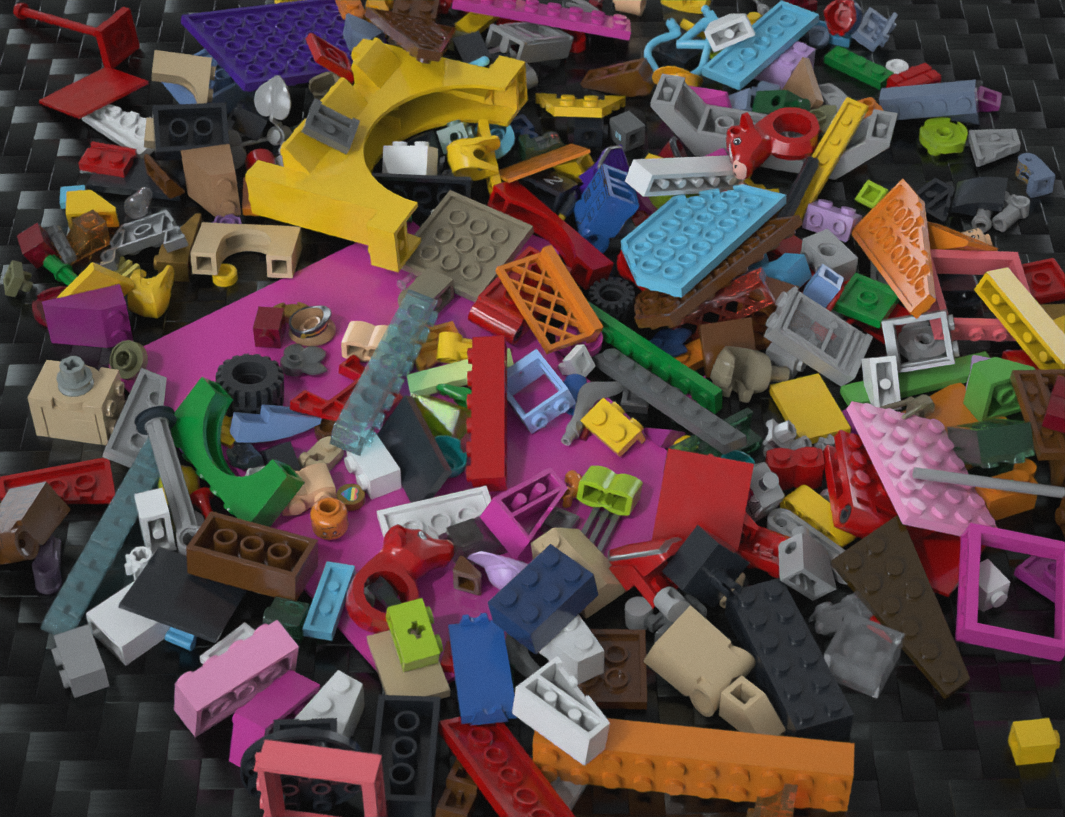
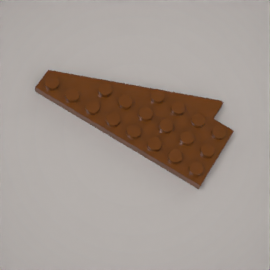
[365,7,457,64]

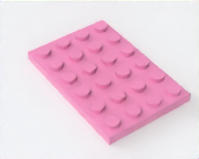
[847,401,997,536]

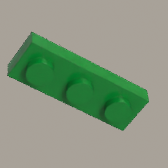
[824,46,894,90]

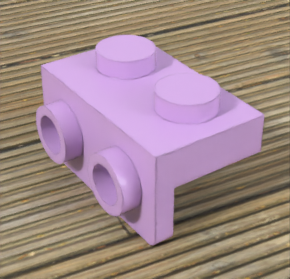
[802,199,862,242]

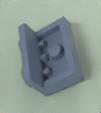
[851,7,898,52]

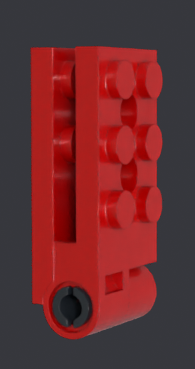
[468,246,572,345]
[822,429,898,539]

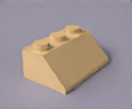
[531,528,632,619]

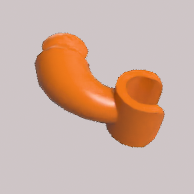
[561,470,582,508]

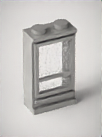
[485,22,574,63]
[764,286,873,386]

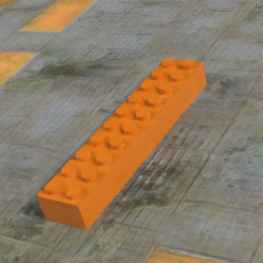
[533,718,854,812]

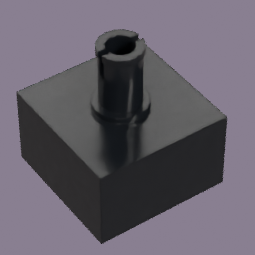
[452,31,511,68]
[662,525,750,608]

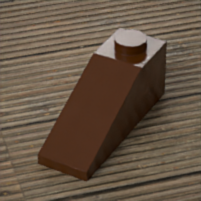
[581,57,655,97]

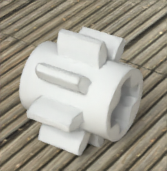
[124,546,154,580]

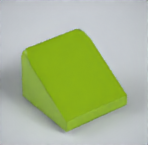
[855,180,889,209]

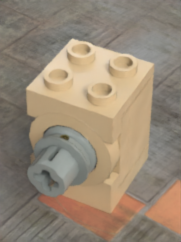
[28,356,127,445]

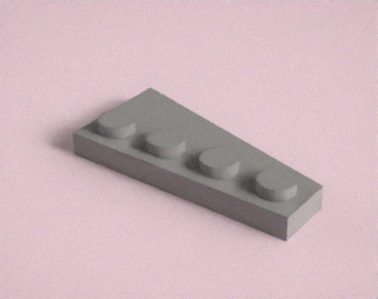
[102,368,167,477]

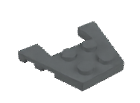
[95,210,189,271]

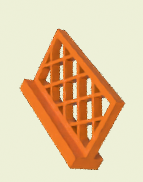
[495,245,603,354]

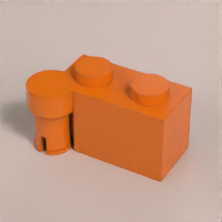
[975,458,1038,521]

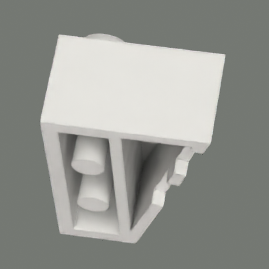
[539,614,604,684]
[512,656,610,766]
[295,670,365,738]

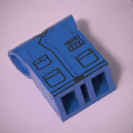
[574,164,639,253]

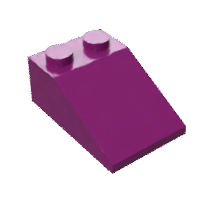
[42,284,133,348]

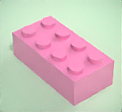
[174,620,299,737]

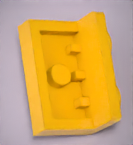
[580,398,646,457]

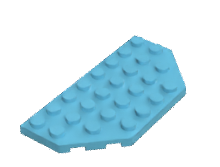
[621,184,786,298]

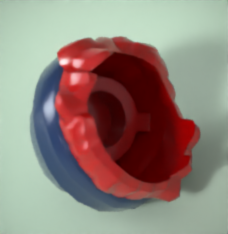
[824,0,862,37]

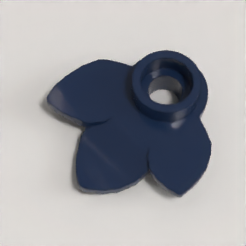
[649,328,693,357]

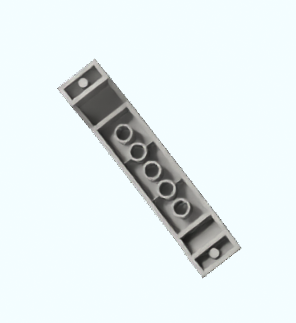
[651,74,898,180]

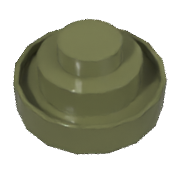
[110,340,148,380]

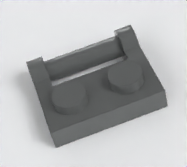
[301,98,360,154]

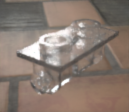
[808,594,873,635]

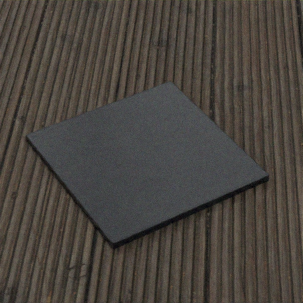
[118,546,248,643]

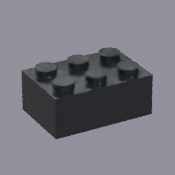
[152,102,229,161]

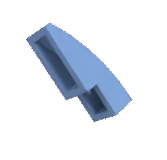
[230,404,321,443]

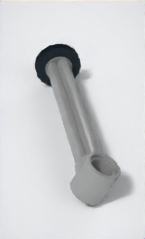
[134,406,200,556]

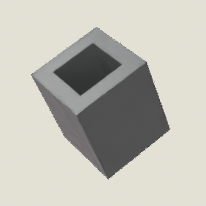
[609,111,645,152]

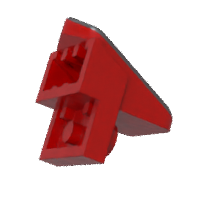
[608,537,684,608]

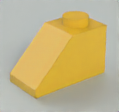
[66,190,119,230]

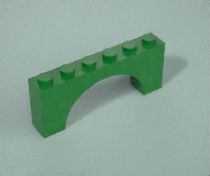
[170,377,305,527]

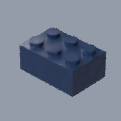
[487,544,599,654]

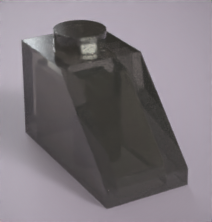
[446,518,508,565]

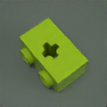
[386,598,443,673]

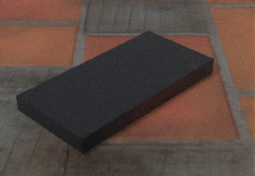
[87,158,187,201]
[377,395,452,503]

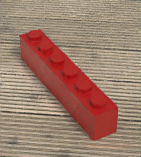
[466,335,508,492]

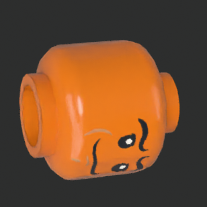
[310,498,349,540]

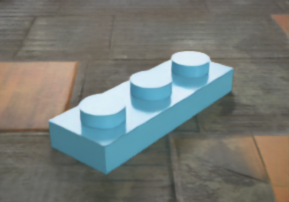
[303,561,356,641]

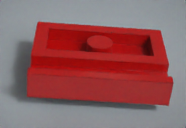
[79,142,138,178]

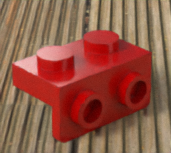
[738,526,791,578]

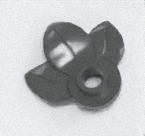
[280,344,327,376]

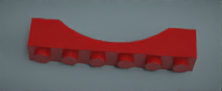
[487,180,614,290]

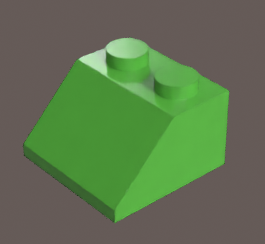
[963,357,1036,424]

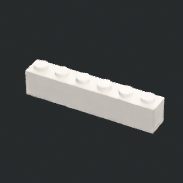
[625,156,750,197]

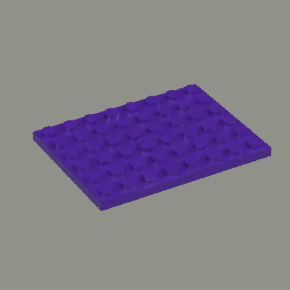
[181,0,391,92]

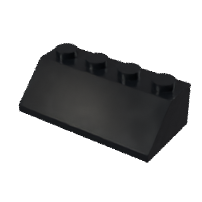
[372,173,474,216]

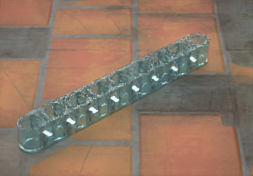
[41,436,160,635]

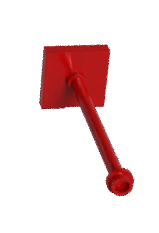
[13,3,140,68]

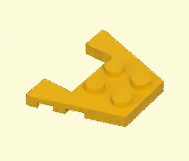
[535,93,626,118]

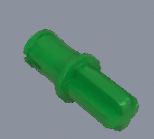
[43,254,78,286]

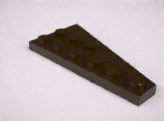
[831,515,970,700]

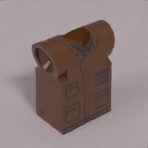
[0,482,71,565]

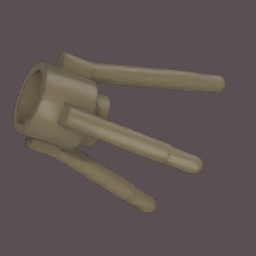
[879,394,935,420]

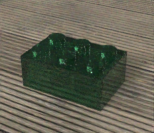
[947,418,1035,468]

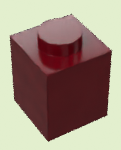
[17,223,58,269]
[253,306,286,348]

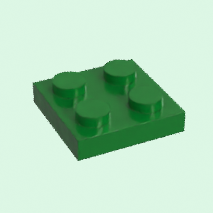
[832,273,900,329]

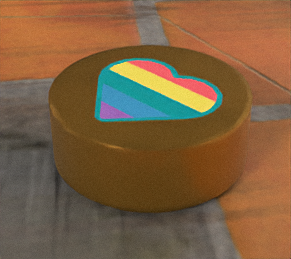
[337,484,365,511]

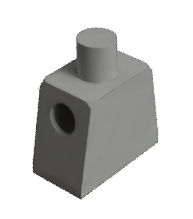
[779,526,836,600]

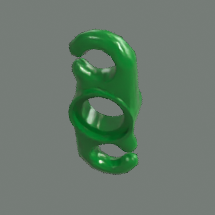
[436,384,472,409]

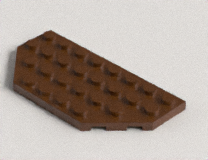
[635,215,803,330]

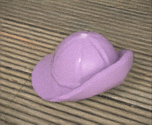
[467,551,528,590]

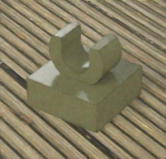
[3,260,33,297]

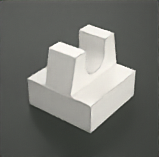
[558,345,595,377]

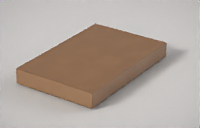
[782,57,824,110]

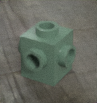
[436,119,477,154]

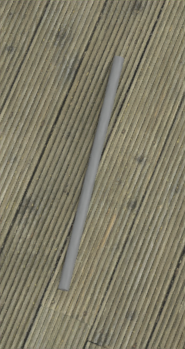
[912,467,1065,498]

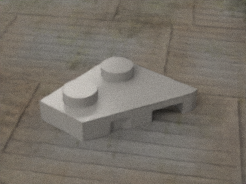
[968,129,1021,167]

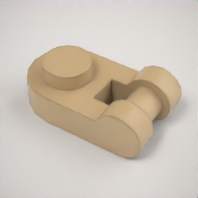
[298,436,344,471]

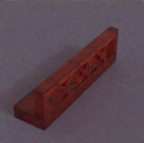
[673,267,775,345]

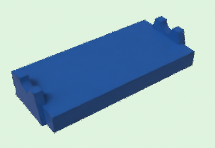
[448,613,517,725]

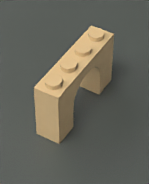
[144,50,216,149]
[190,222,302,278]

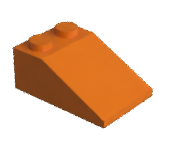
[927,221,999,251]

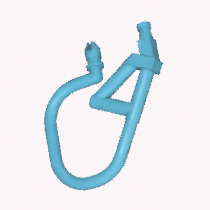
[644,5,719,76]

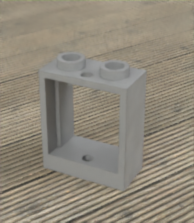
[882,309,960,373]

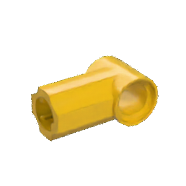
[436,332,472,364]

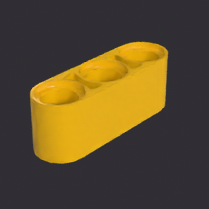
[780,485,858,548]

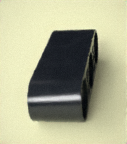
[937,274,981,308]

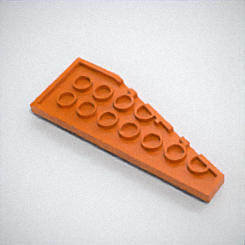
[851,179,936,319]

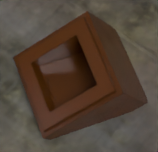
[453,555,482,596]

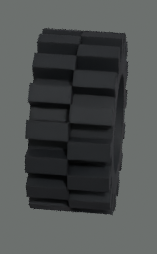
[589,277,635,321]

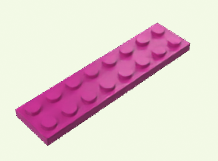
[452,0,631,40]

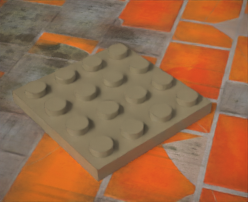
[401,190,534,302]

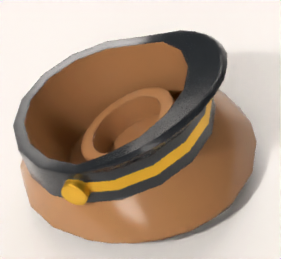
[289,305,336,346]

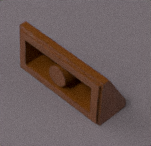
[144,154,185,199]

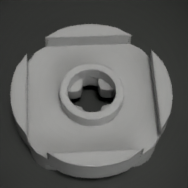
[898,321,947,362]

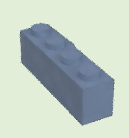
[879,80,980,125]

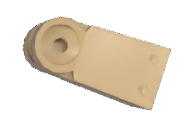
[643,605,756,717]

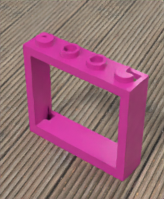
[956,523,1065,662]

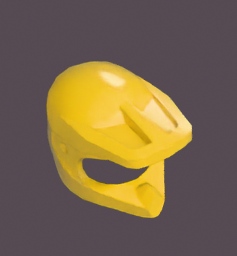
[446,135,501,181]
[127,265,175,319]

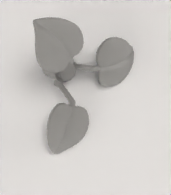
[228,75,292,170]

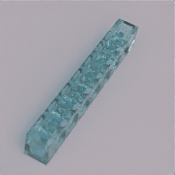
[329,289,439,456]

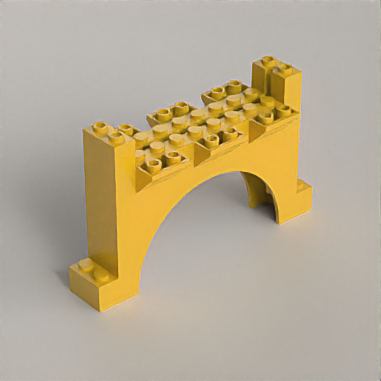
[245,38,528,272]

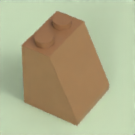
[181,144,241,217]

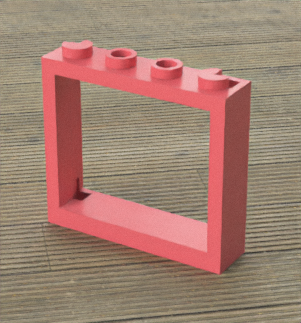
[927,249,1031,342]
[254,740,387,817]

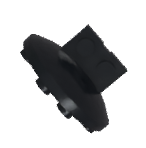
[240,718,365,812]

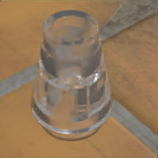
[124,187,153,219]

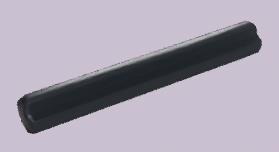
[776,156,819,218]

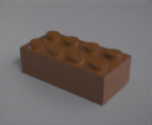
[186,511,318,603]

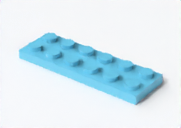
[702,0,819,90]

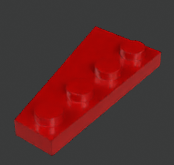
[0,457,117,504]

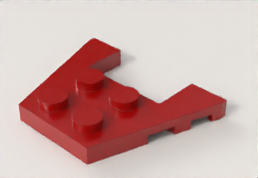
[290,354,403,430]

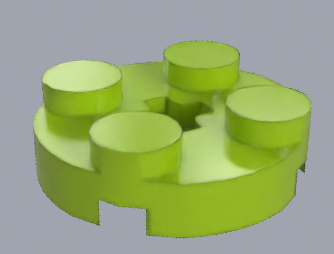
[919,117,968,156]

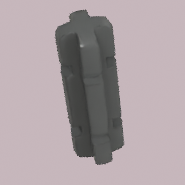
[47,225,77,265]

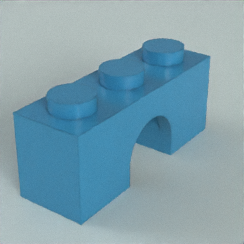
[733,253,812,288]

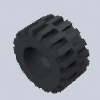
[216,353,284,417]

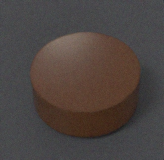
[314,418,342,441]

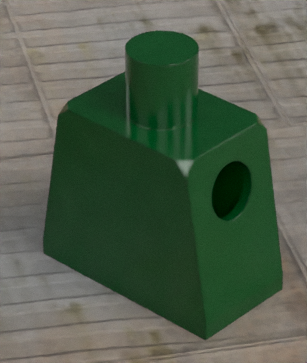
[752,90,811,115]

